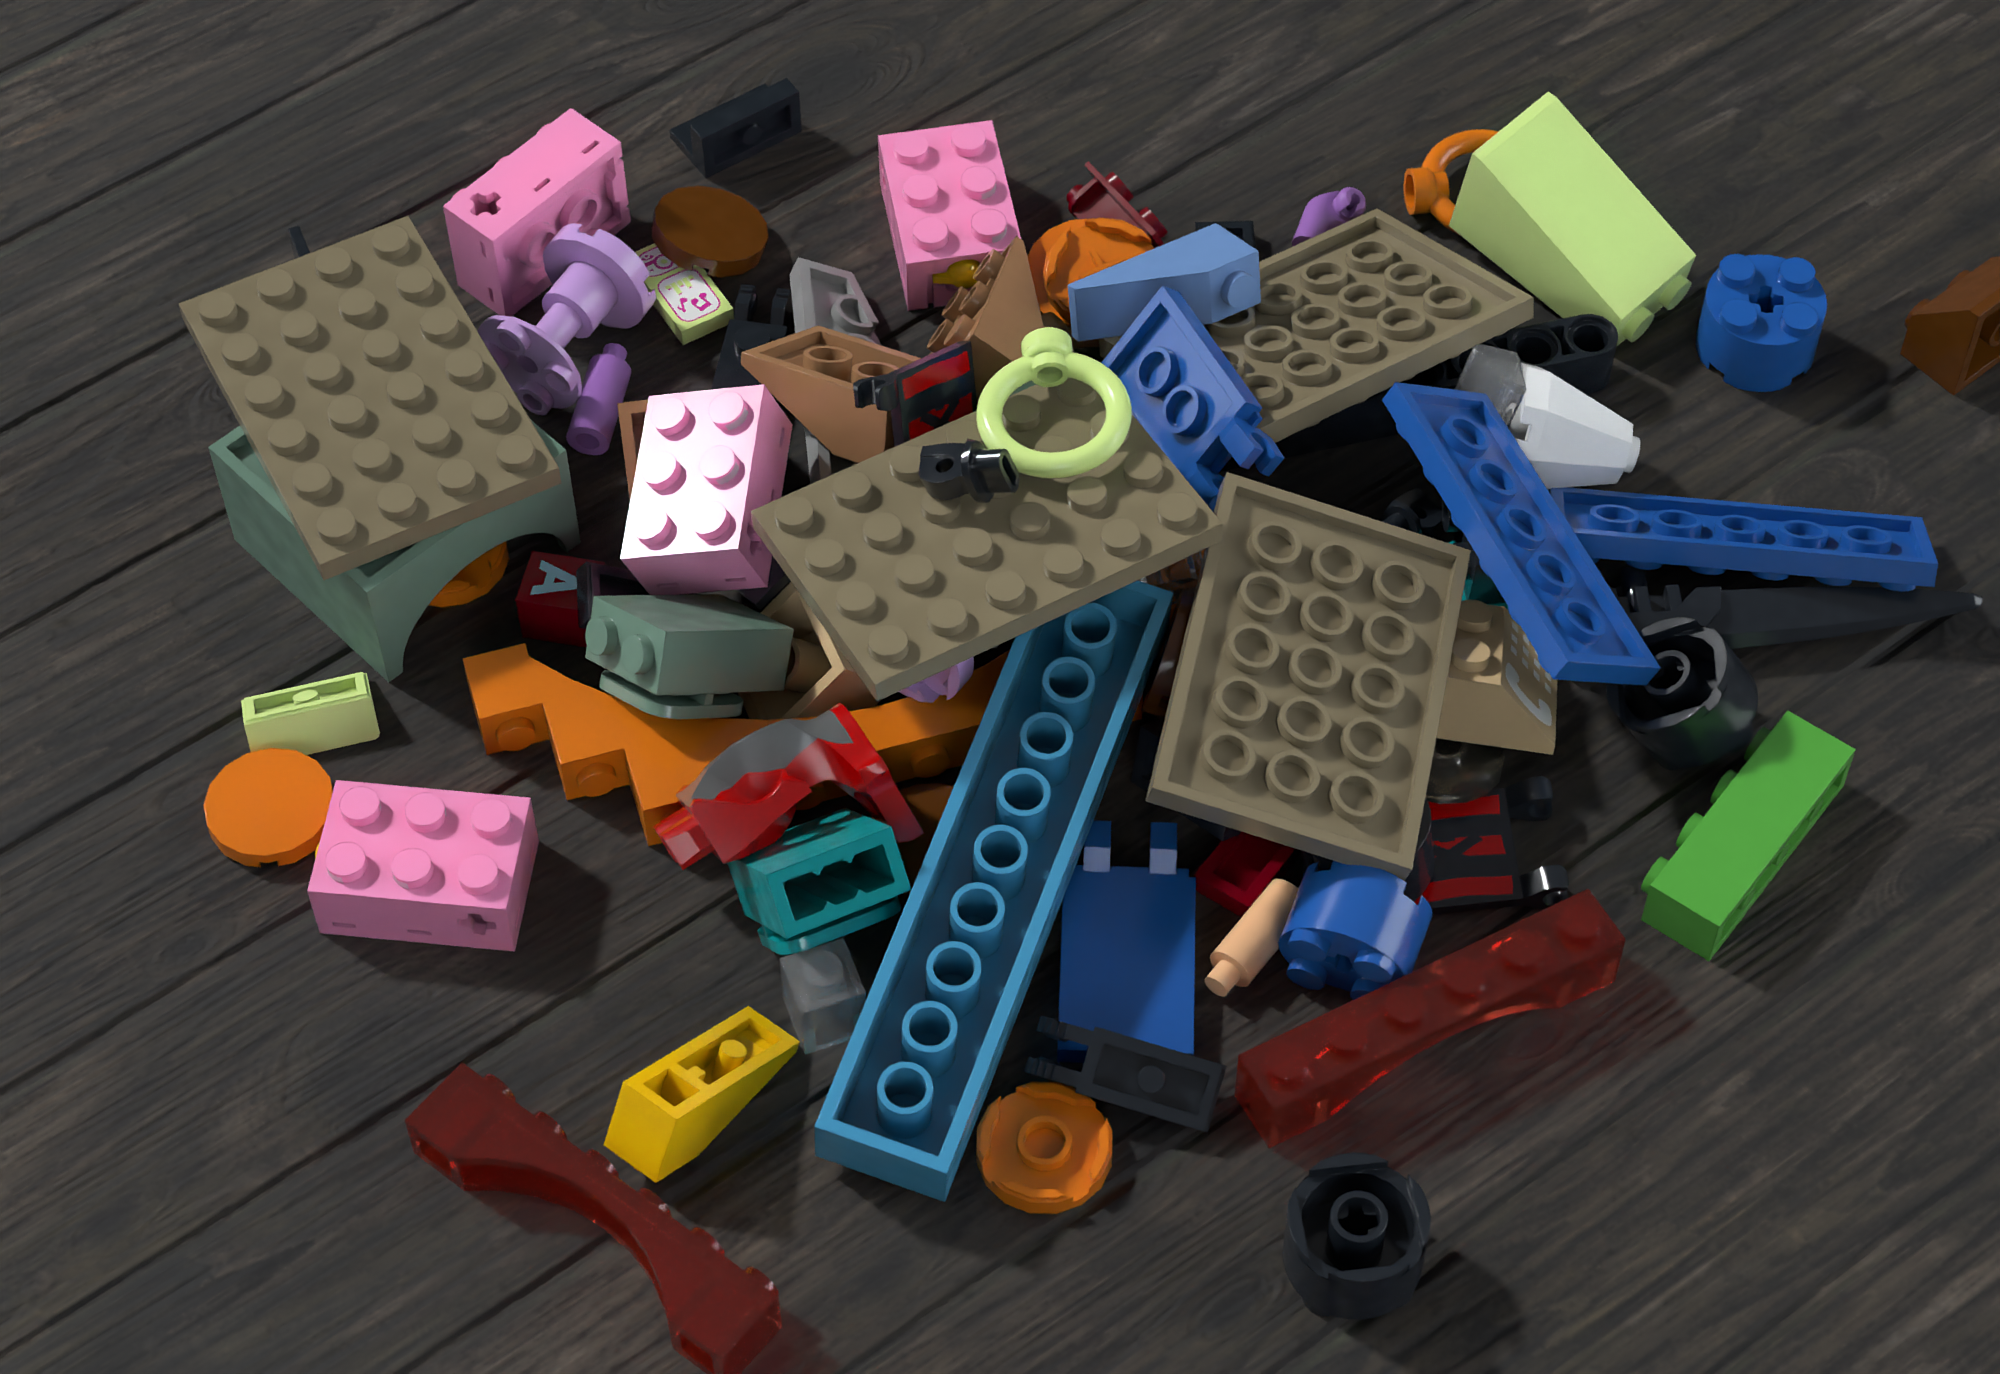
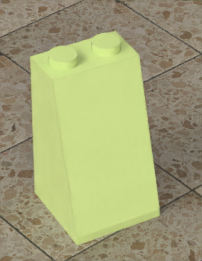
[1449,91,1696,346]

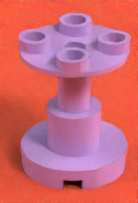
[478,223,656,415]

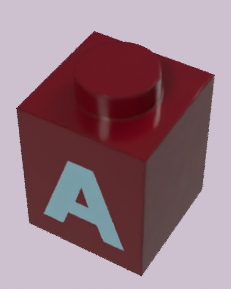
[515,551,606,648]

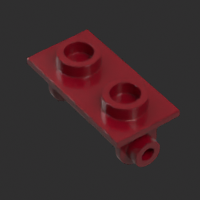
[1066,161,1168,248]

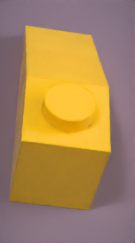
[604,1006,800,1183]

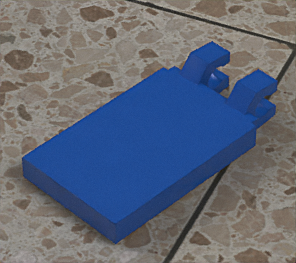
[1101,285,1284,511]
[1057,820,1196,1063]

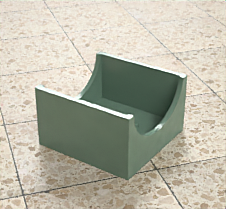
[208,419,581,683]

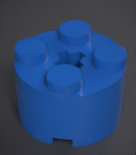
[1695,254,1827,392]
[1278,860,1432,1010]

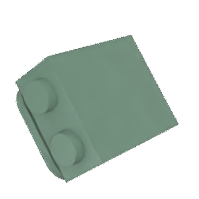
[585,594,794,719]

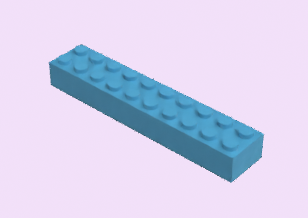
[814,580,1174,1202]

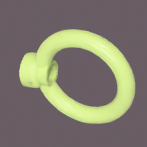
[976,327,1132,478]

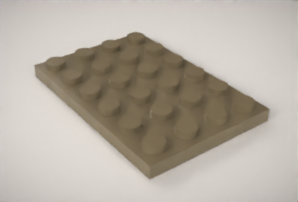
[1099,208,1534,443]
[179,216,561,580]
[751,378,1223,701]
[1146,472,1471,881]

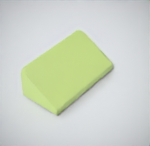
[241,672,380,755]

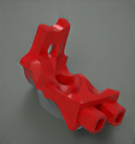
[653,703,924,870]

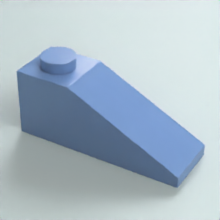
[1068,223,1261,341]

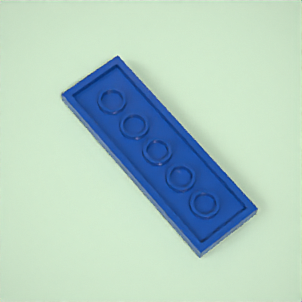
[1382,382,1661,685]
[1549,487,1938,591]

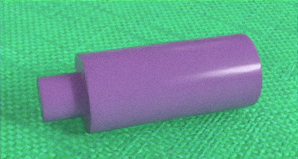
[566,343,631,455]

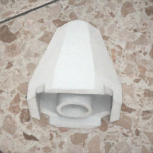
[1496,362,1640,489]

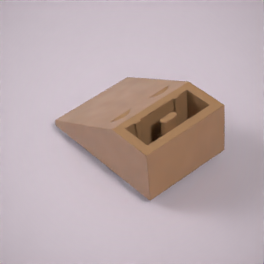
[927,236,1044,405]

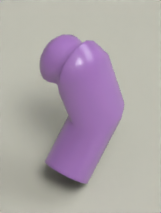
[1292,187,1366,246]

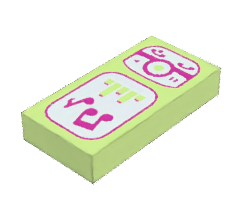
[635,243,734,345]

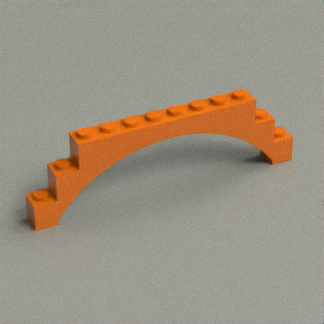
[463,549,1205,846]

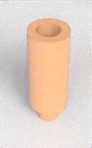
[1204,879,1299,997]

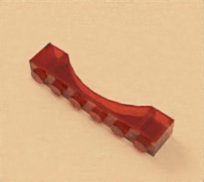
[1235,889,1626,1148]
[405,1063,782,1374]

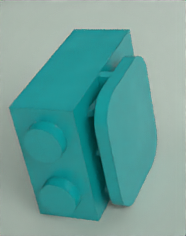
[727,808,912,955]

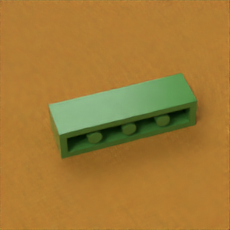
[1641,710,1856,961]

